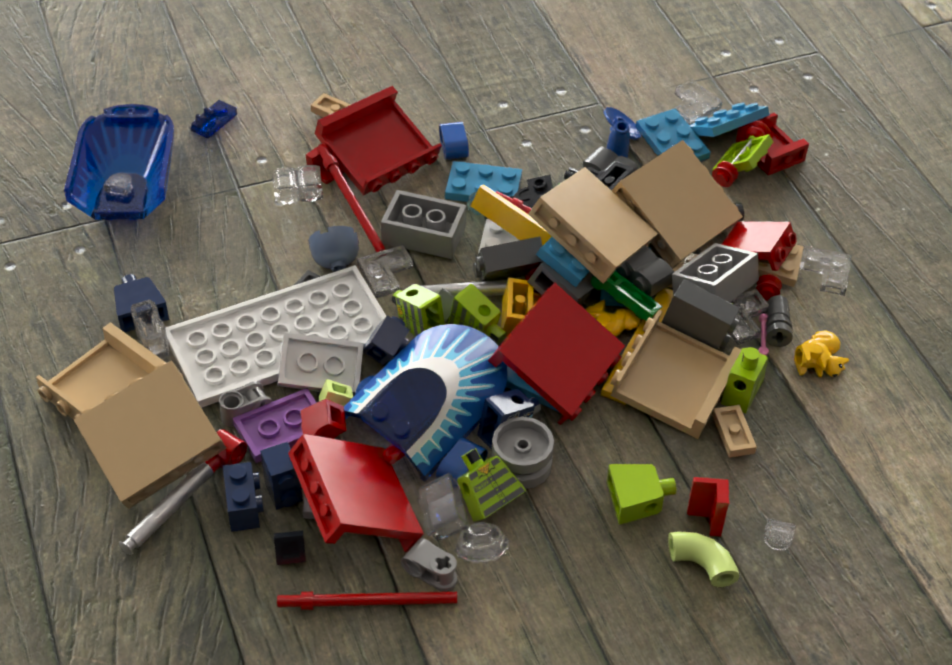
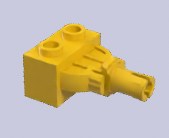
[501,277,541,337]

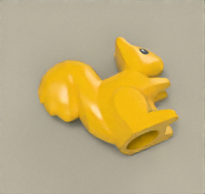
[585,300,641,337]
[794,330,849,377]

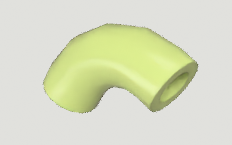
[668,532,740,587]

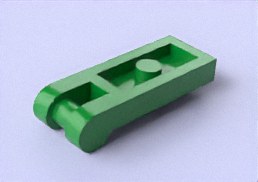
[591,271,663,321]

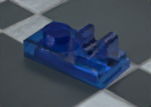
[190,100,237,139]

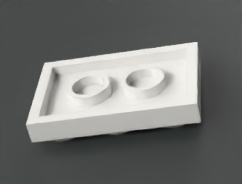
[277,332,364,396]

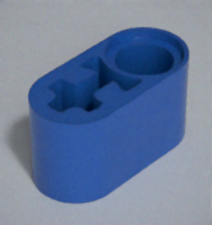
[439,122,469,159]
[436,437,488,491]

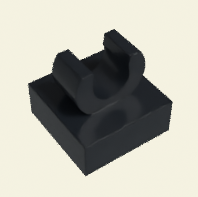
[274,530,306,565]

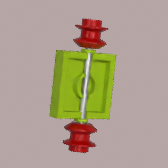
[712,121,773,187]

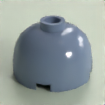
[308,226,359,272]

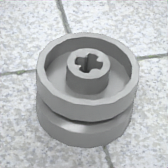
[491,417,554,489]

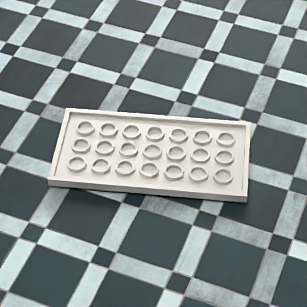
[163,265,386,408]

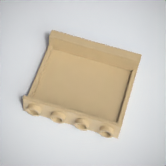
[612,140,743,268]
[528,167,658,283]
[610,310,741,439]
[36,322,183,420]
[74,360,226,509]

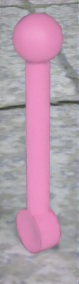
[758,313,769,356]

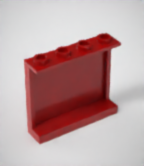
[314,85,442,196]
[488,283,625,425]
[288,434,424,552]

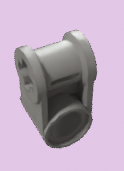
[219,381,273,427]
[401,538,457,591]

